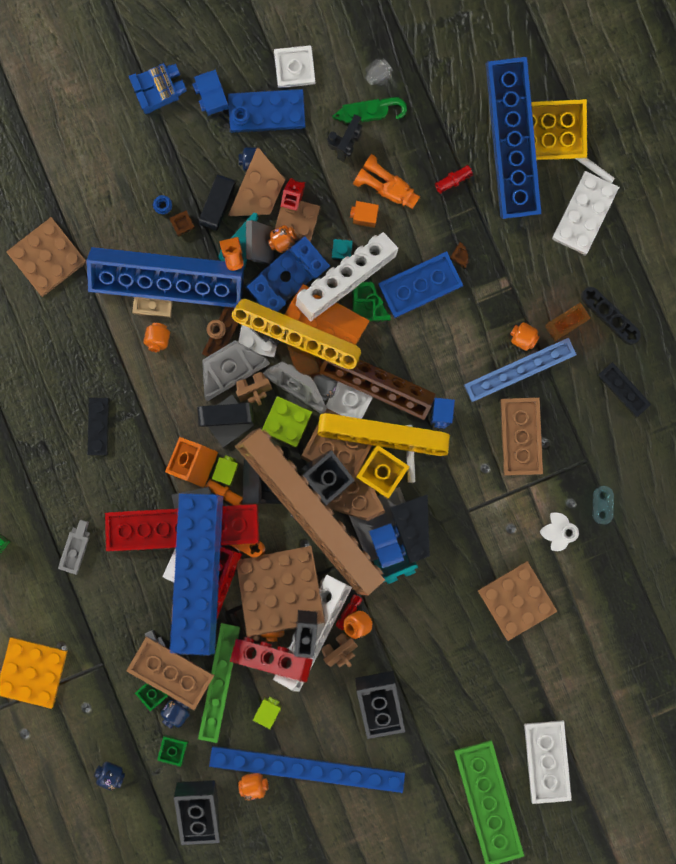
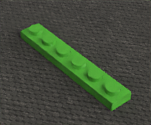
[198,623,241,743]

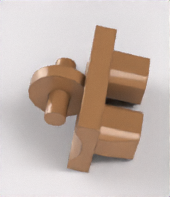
[236,372,272,406]
[321,633,358,668]

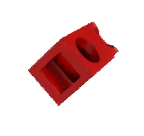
[280,178,306,211]

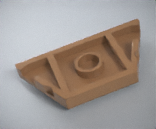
[229,147,285,216]

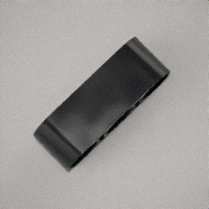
[199,174,236,231]
[197,403,254,427]

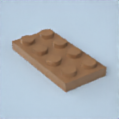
[500,398,543,476]
[127,636,214,710]

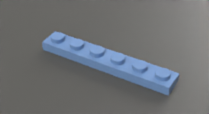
[464,338,576,402]

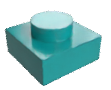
[332,239,352,260]

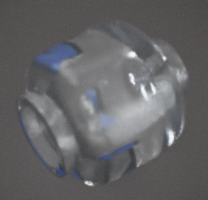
[365,58,393,87]

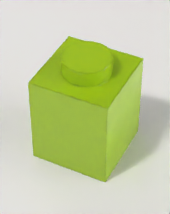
[212,455,239,486]
[253,696,282,729]

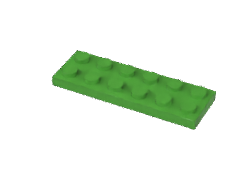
[454,740,524,864]

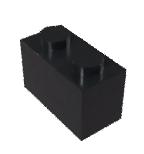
[294,610,318,658]

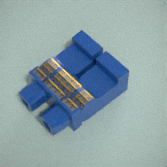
[129,63,187,114]

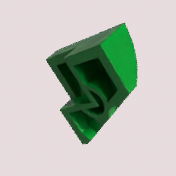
[352,282,391,322]

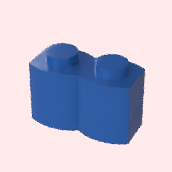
[193,70,229,116]
[369,523,406,568]

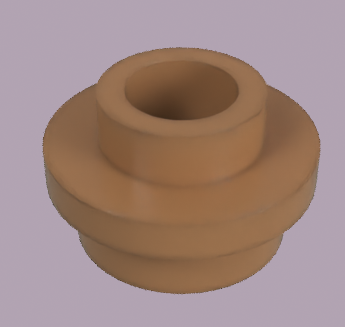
[207,320,226,339]

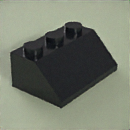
[243,446,288,504]

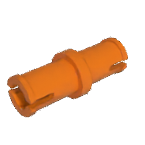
[205,479,243,505]

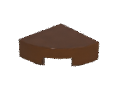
[450,242,468,268]

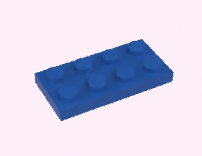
[228,89,305,133]
[378,252,463,319]

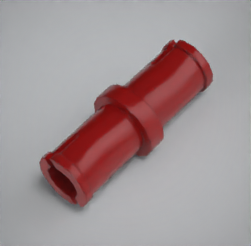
[435,165,473,194]

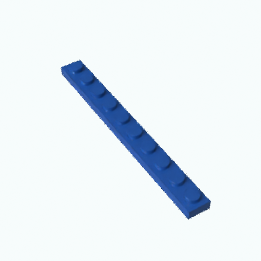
[209,746,405,793]

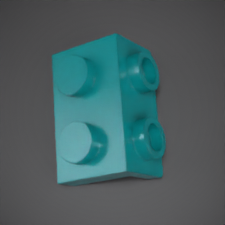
[373,548,418,584]

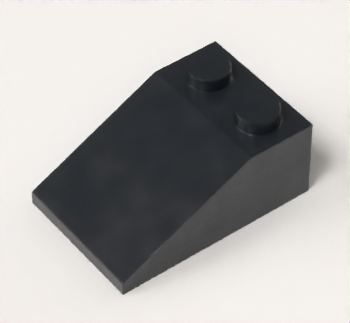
[355,671,405,739]
[174,780,220,845]

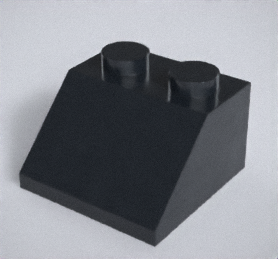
[297,450,355,506]

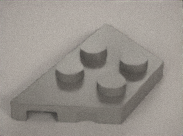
[202,340,270,401]
[263,362,327,414]

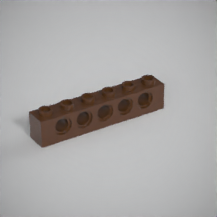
[319,348,436,420]

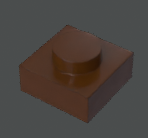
[169,210,195,237]

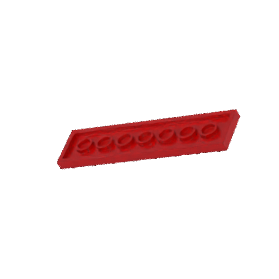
[105,504,260,552]

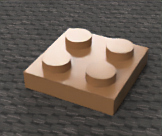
[274,201,320,242]

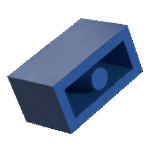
[430,398,455,429]

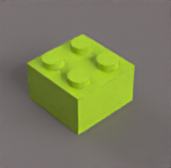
[262,396,313,448]

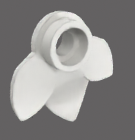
[540,513,579,551]

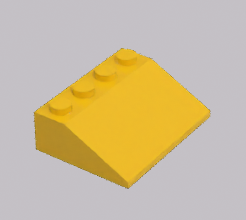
[531,99,587,160]

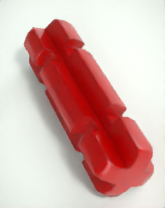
[336,594,362,630]

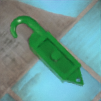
[332,97,407,125]

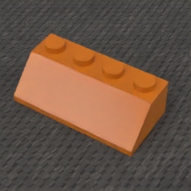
[284,284,370,346]

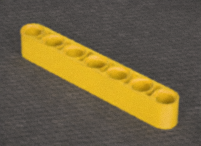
[232,299,361,369]
[317,413,450,456]

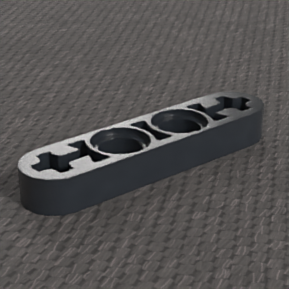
[581,287,641,345]

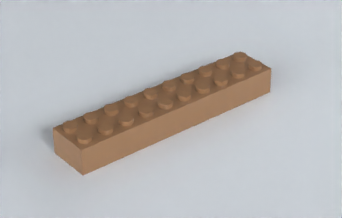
[235,428,385,596]

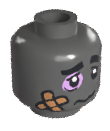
[313,374,338,401]

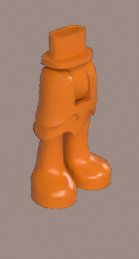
[353,154,420,209]

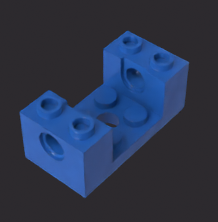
[244,236,330,312]

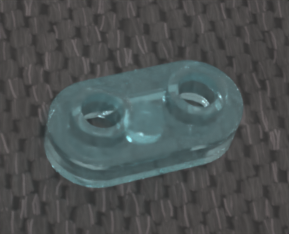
[593,486,614,524]

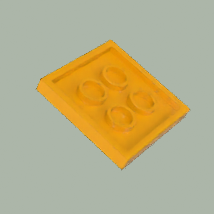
[0,637,68,709]

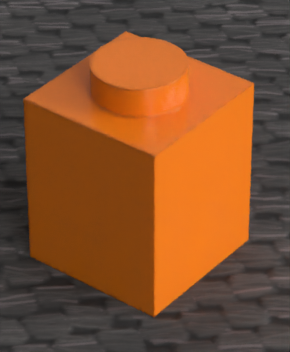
[350,201,379,228]

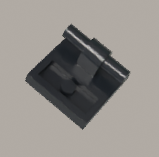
[327,114,363,162]

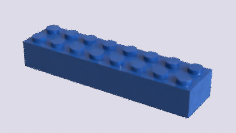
[485,57,541,219]
[87,247,244,308]
[170,493,223,655]

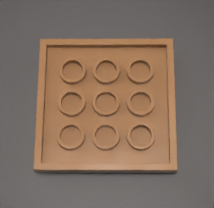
[237,546,325,637]

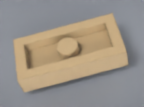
[132,297,173,318]

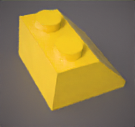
[356,445,410,499]

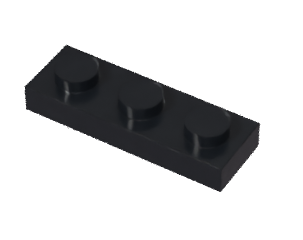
[597,362,651,418]
[87,398,109,456]

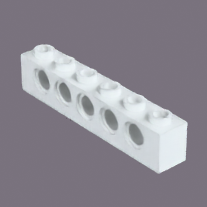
[296,232,398,322]
[273,575,352,692]

